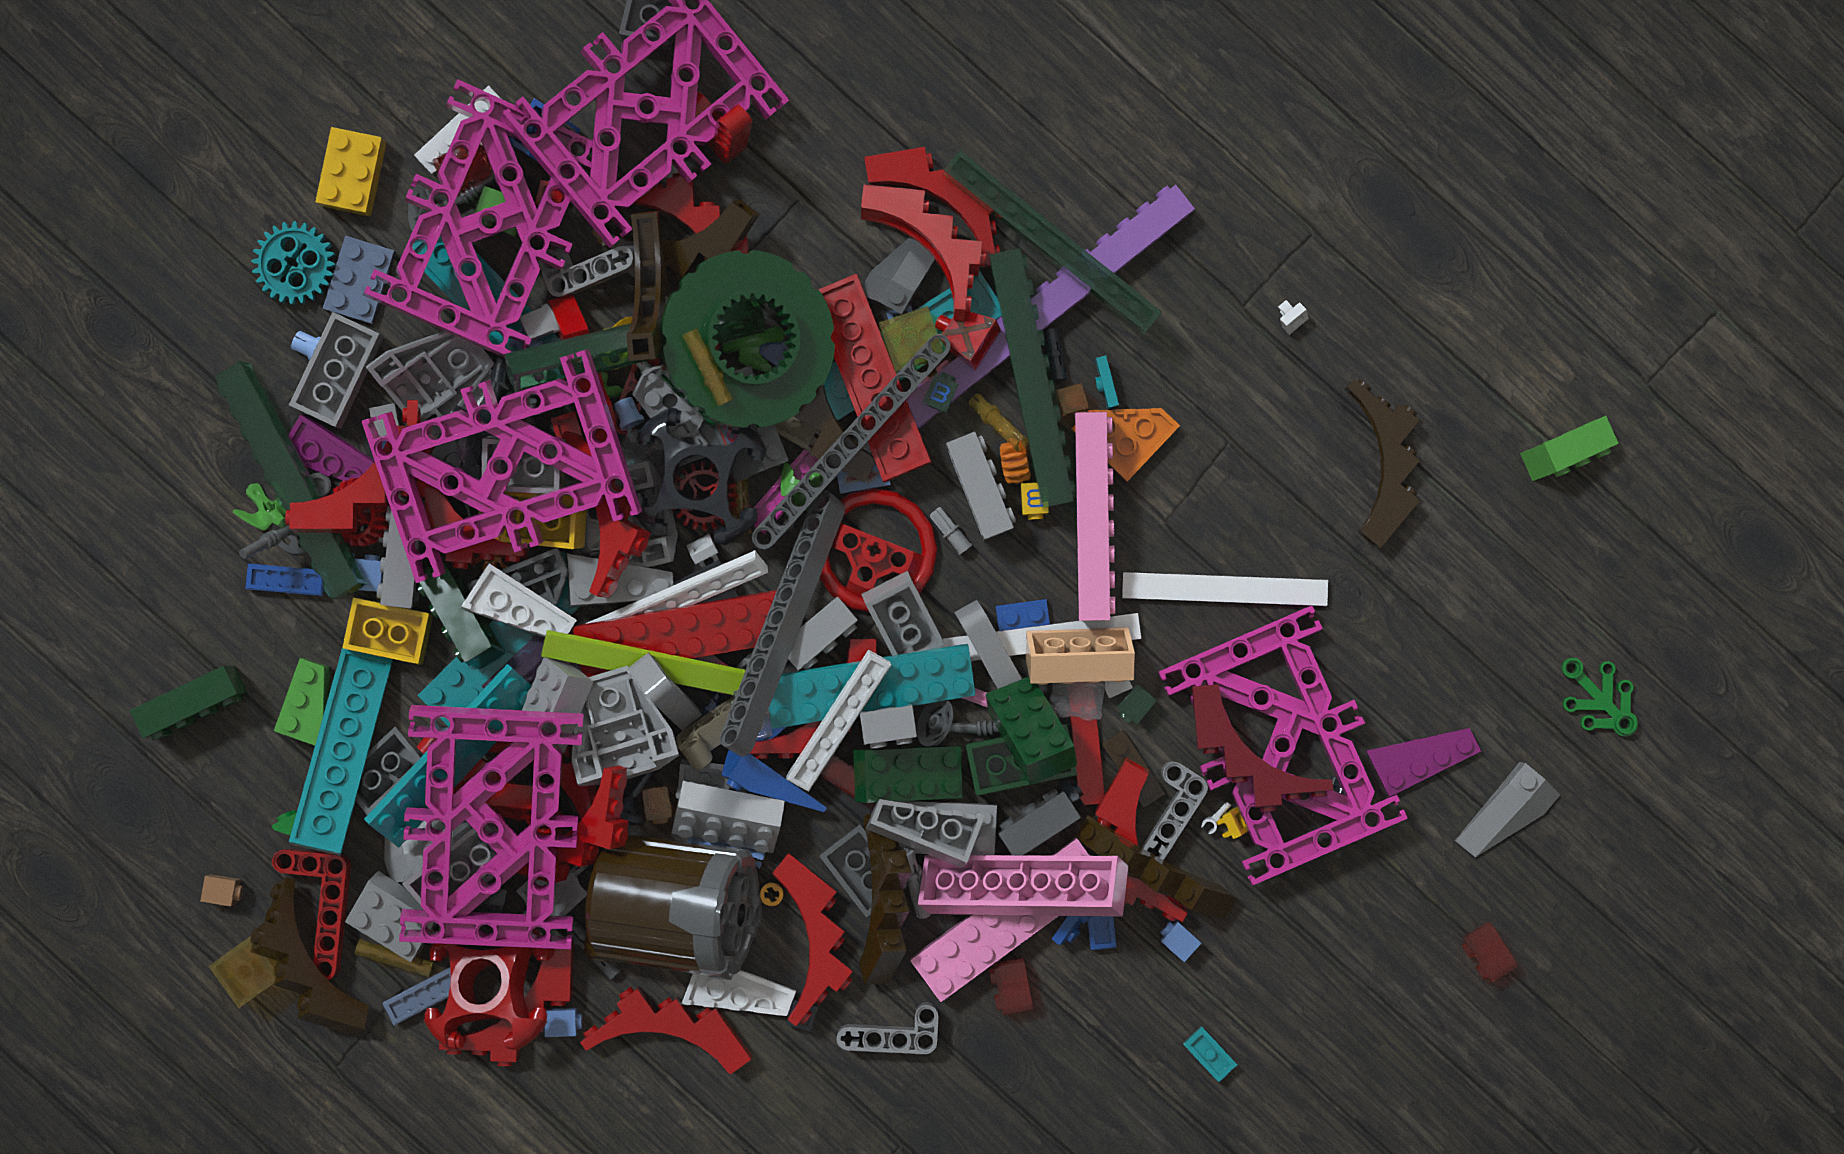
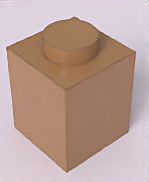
[200,874,243,906]

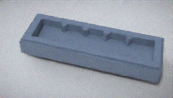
[382,967,451,1025]

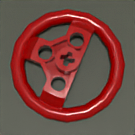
[819,488,938,612]

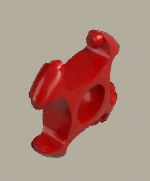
[424,928,552,1050]

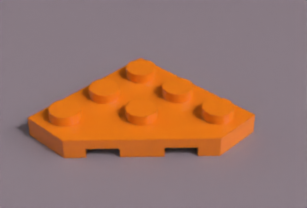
[1071,408,1180,482]

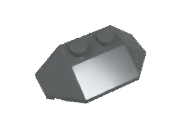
[466,547,568,605]

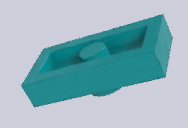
[1095,355,1119,409]
[1183,1026,1237,1082]

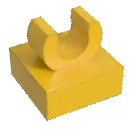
[1216,807,1248,839]

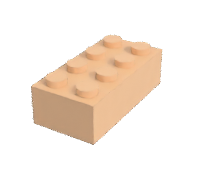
[1026,628,1135,685]

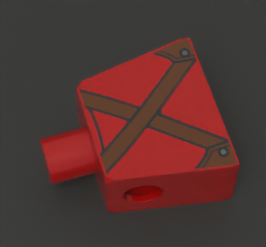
[935,312,1001,370]

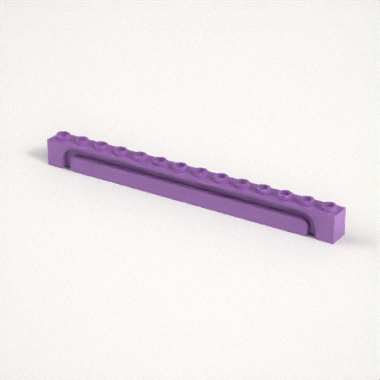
[907,185,1195,429]

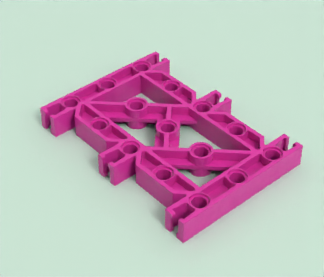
[501,0,789,248]
[363,79,593,364]
[362,349,642,583]
[1158,606,1407,886]
[399,705,584,949]

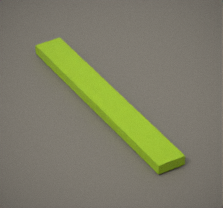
[541,630,746,695]

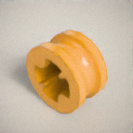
[760,882,783,906]

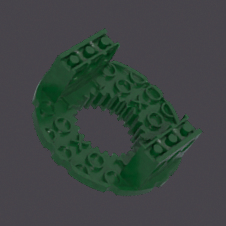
[655,250,835,428]

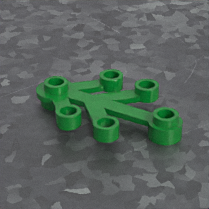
[1561,658,1638,736]

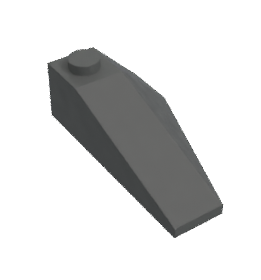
[862,237,936,319]

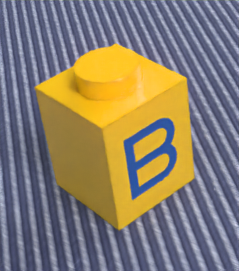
[1020,482,1049,520]

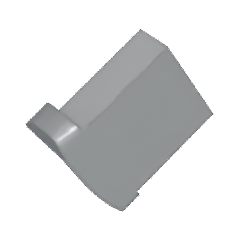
[519,303,559,342]

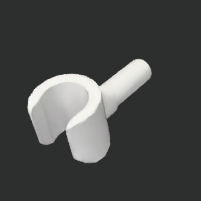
[1201,802,1231,834]

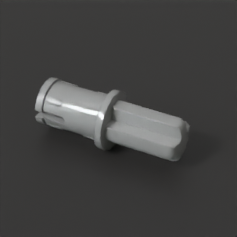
[930,507,972,555]

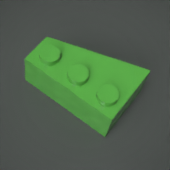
[1520,416,1619,481]
[274,658,330,745]

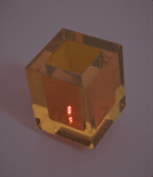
[1056,383,1089,417]
[642,785,674,825]

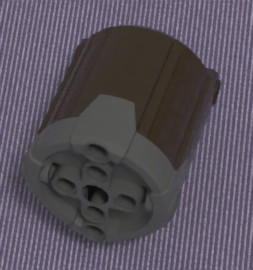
[584,834,762,980]

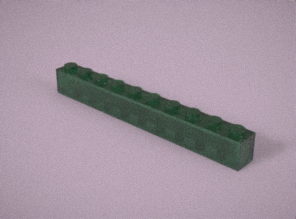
[943,150,1162,335]
[989,248,1077,509]
[505,299,764,393]
[215,361,368,599]

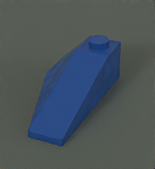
[722,750,826,812]

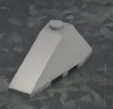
[1455,762,1560,857]

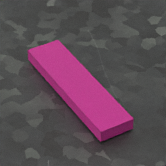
[754,449,819,535]

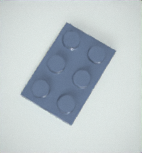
[323,236,396,324]

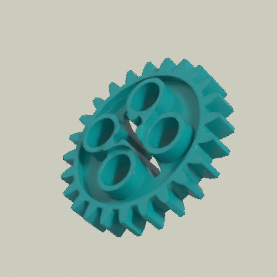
[251,221,336,305]

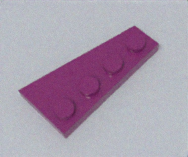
[275,414,375,481]
[1365,728,1481,797]

